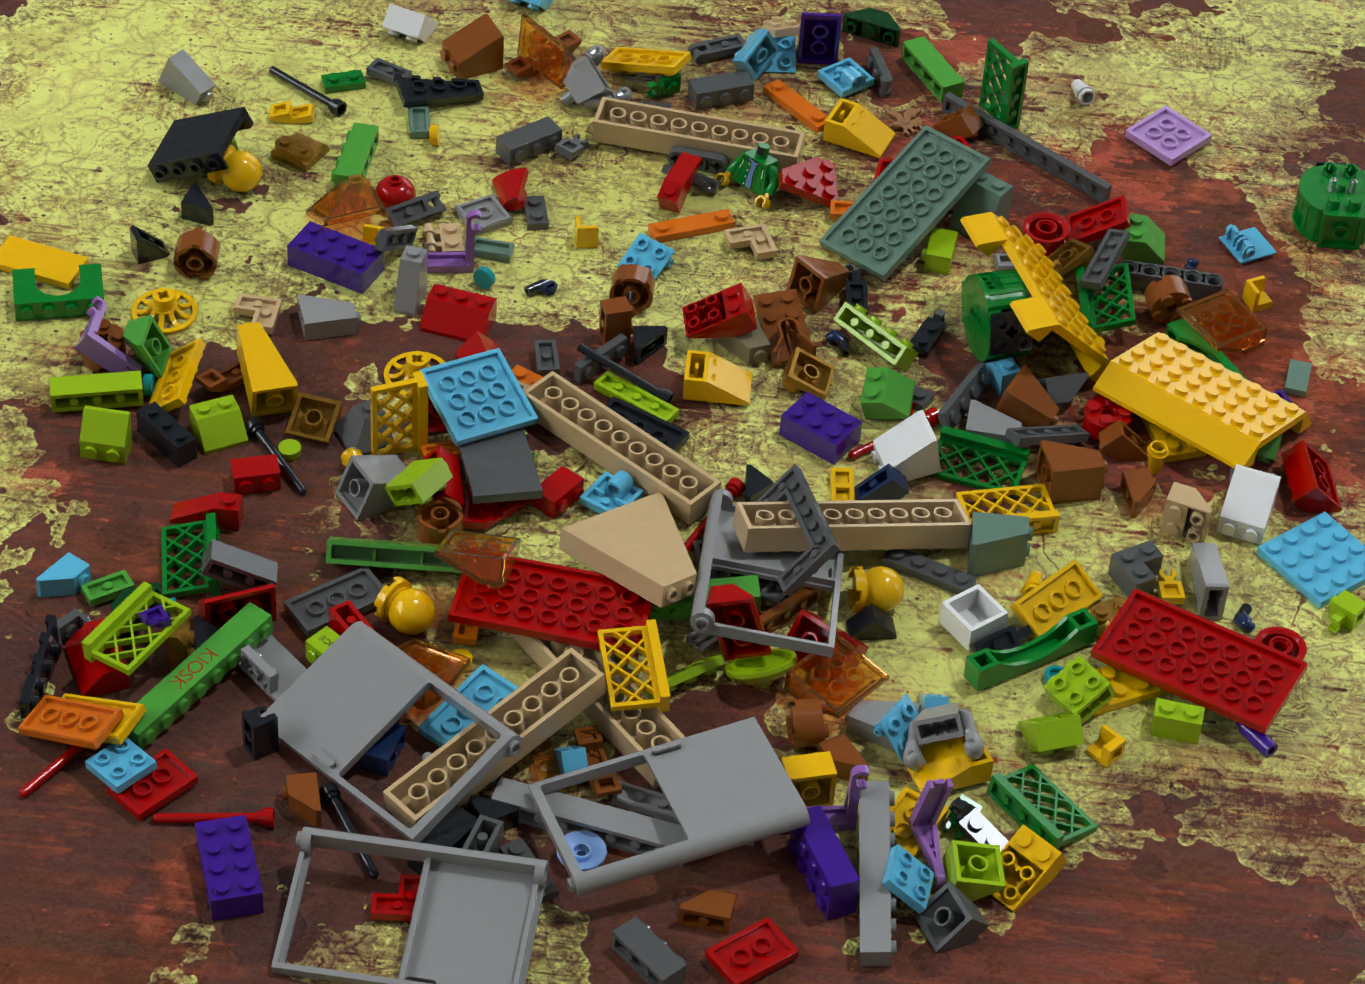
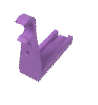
[427,210,482,273]
[75,296,143,373]
[785,765,870,833]
[908,778,954,890]

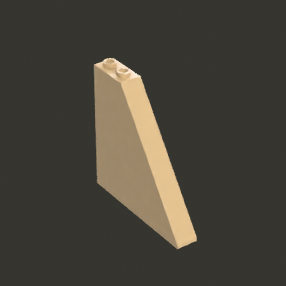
[559,492,697,608]

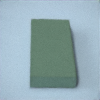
[408,107,430,139]
[474,237,515,263]
[1284,359,1312,397]

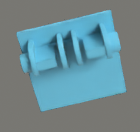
[762,36,796,73]
[1219,225,1277,264]
[617,233,675,280]
[873,694,919,762]

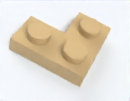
[762,16,800,38]
[723,223,778,260]
[234,293,282,334]

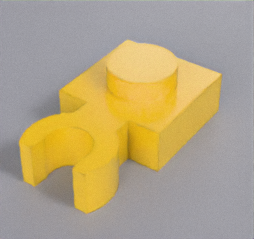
[1157,569,1185,604]

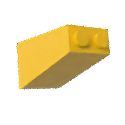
[237,322,298,417]

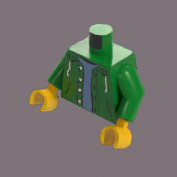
[715,142,779,209]

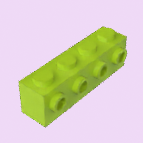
[833,301,918,371]
[49,370,144,413]

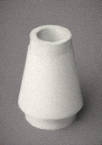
[1071,79,1095,105]

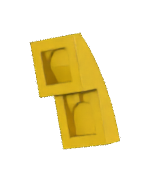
[269,101,315,124]
[830,467,854,501]

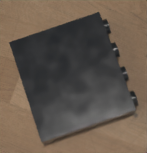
[147,107,254,182]

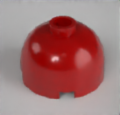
[374,175,417,214]

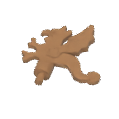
[883,105,924,136]

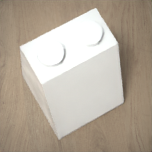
[871,410,941,481]
[1216,464,1281,545]

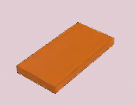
[17,695,125,750]

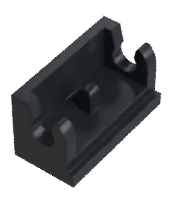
[242,706,279,761]

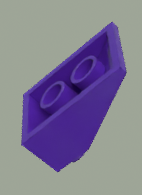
[797,12,842,65]

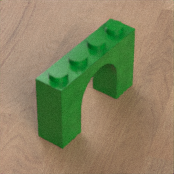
[12,263,105,321]

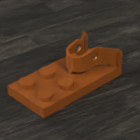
[753,289,817,368]

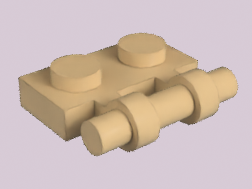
[422,223,464,252]

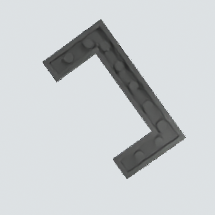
[756,464,840,597]

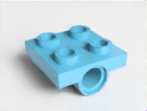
[817,57,874,98]
[579,470,644,514]
[85,738,157,794]
[882,844,934,914]

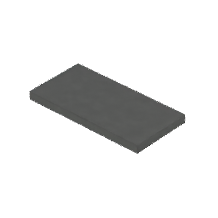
[457,427,543,504]

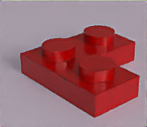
[370,874,421,922]

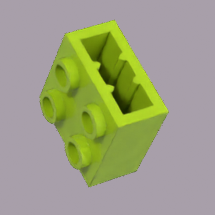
[384,457,453,507]
[1043,655,1116,724]

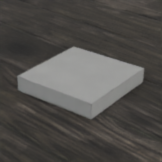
[455,194,513,236]

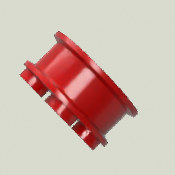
[1022,212,1070,257]
[1082,395,1134,442]
[1255,627,1307,661]

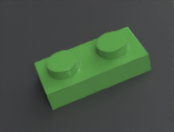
[81,570,135,607]

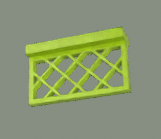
[81,581,192,676]

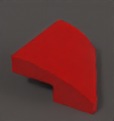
[492,167,529,211]

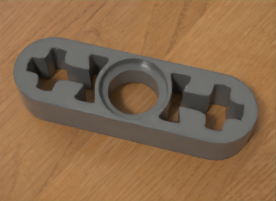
[667,146,729,174]

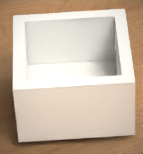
[939,584,1008,651]

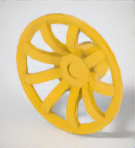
[131,288,198,334]
[384,351,445,396]

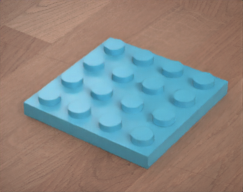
[419,348,538,446]
[1256,512,1365,609]
[418,664,518,783]

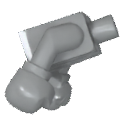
[560,45,632,108]
[902,703,985,771]

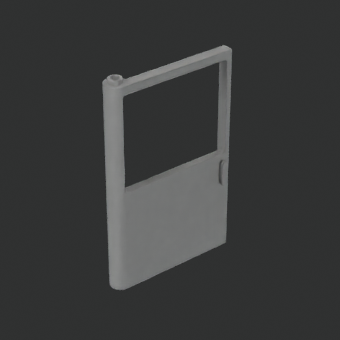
[690,489,844,657]
[260,621,522,842]
[528,717,810,897]
[271,827,549,984]

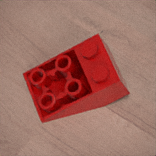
[682,282,757,339]

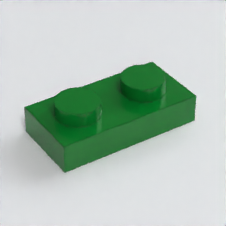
[321,70,366,94]

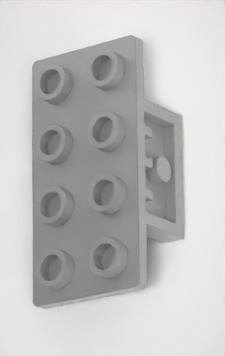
[238,635,307,702]

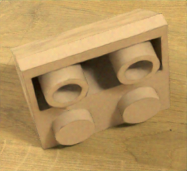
[1160,482,1212,543]

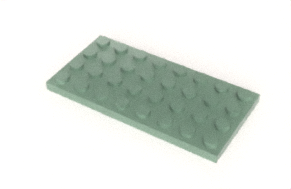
[819,125,992,281]

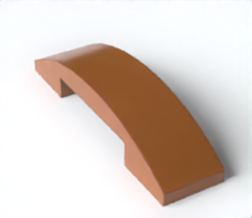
[505,30,582,77]
[195,361,244,392]
[573,725,622,797]

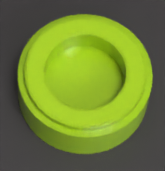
[278,439,301,461]

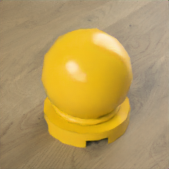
[207,144,262,193]
[847,566,904,613]
[374,576,436,636]

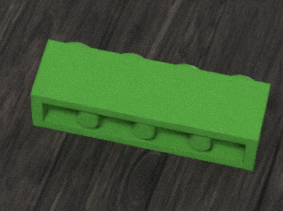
[901,36,965,104]
[331,122,379,194]

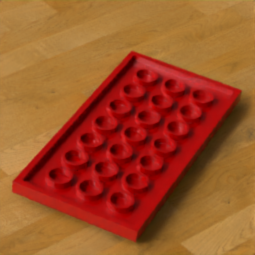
[448,548,653,658]
[1090,588,1308,734]

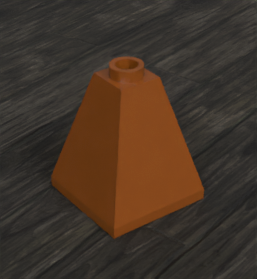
[786,255,850,314]
[995,365,1060,427]

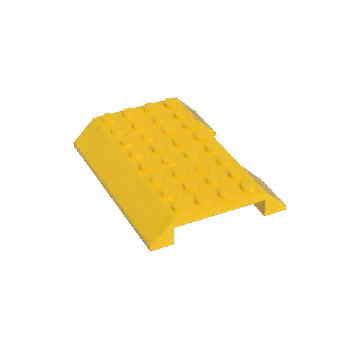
[960,212,1109,382]
[1093,332,1312,469]

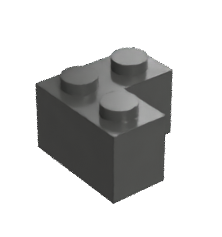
[1108,540,1163,597]

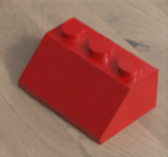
[420,283,497,342]
[1281,440,1342,513]
[198,584,277,629]
[706,584,772,660]
[779,609,869,686]
[64,618,130,697]

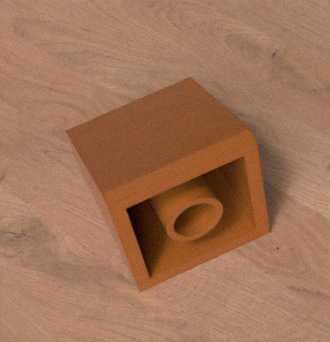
[440,14,504,79]
[1035,440,1108,504]

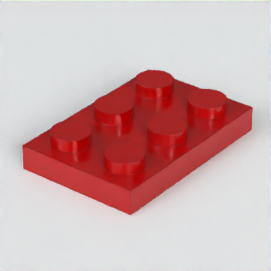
[1065,195,1131,244]
[107,748,198,822]
[705,917,799,984]

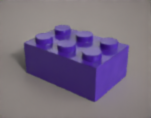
[779,392,862,465]

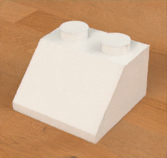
[382,4,438,43]

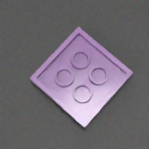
[1125,105,1212,166]

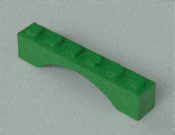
[1165,316,1248,380]
[963,607,1098,691]

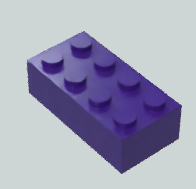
[287,221,385,294]
[787,805,860,920]
[195,815,264,921]

